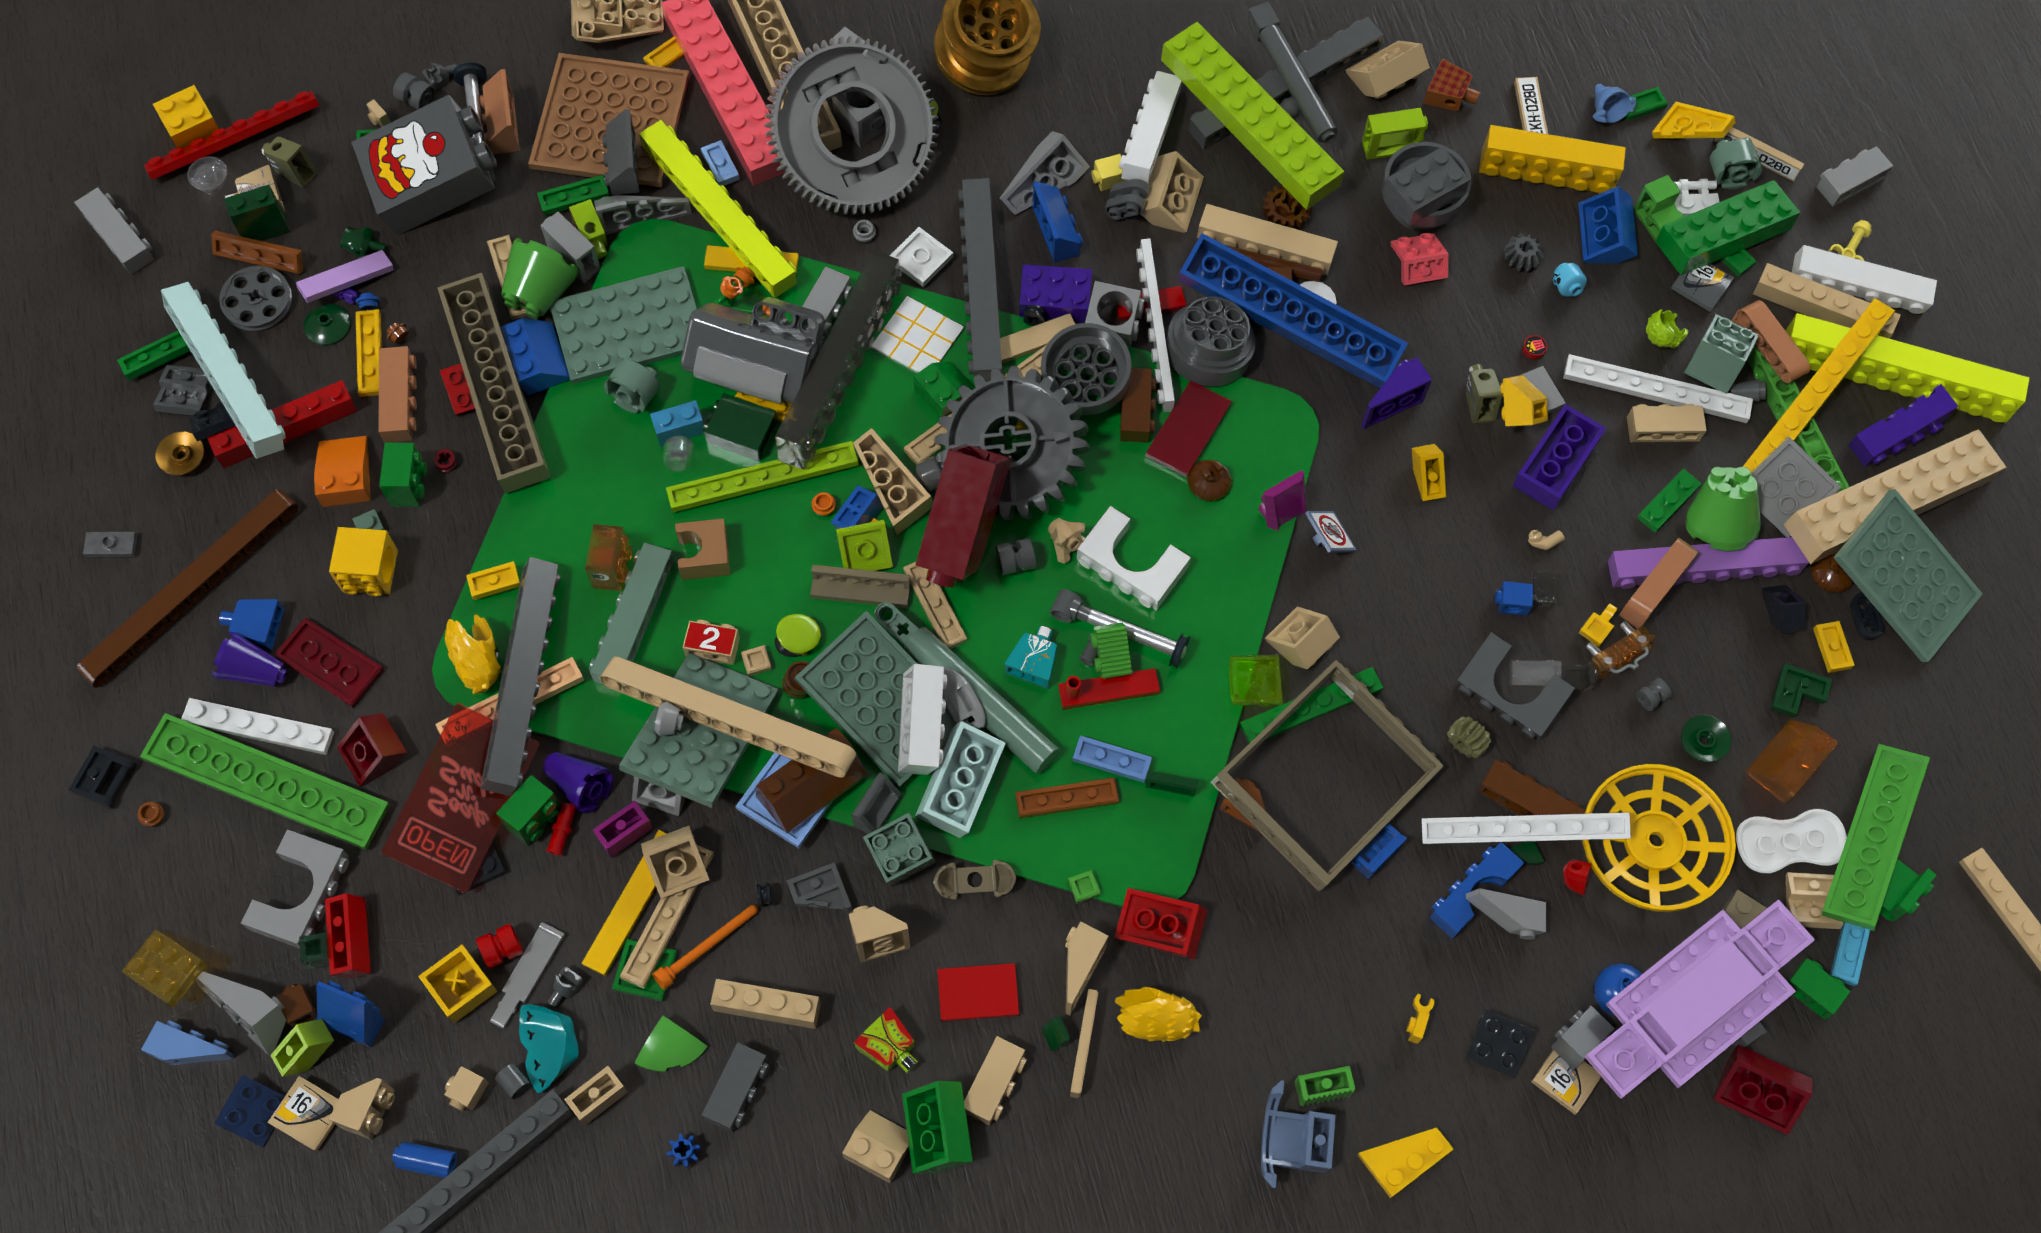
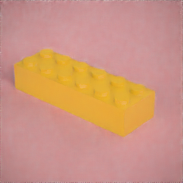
[1479,125,1626,194]

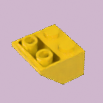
[1500,375,1548,426]

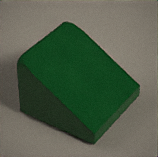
[1042,1015,1070,1051]

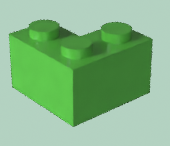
[1633,175,1684,242]

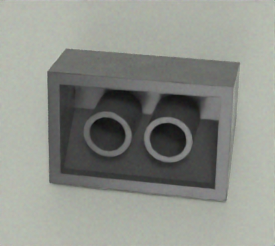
[602,109,640,195]

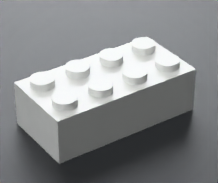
[898,664,947,775]

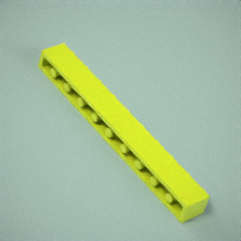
[639,120,797,298]

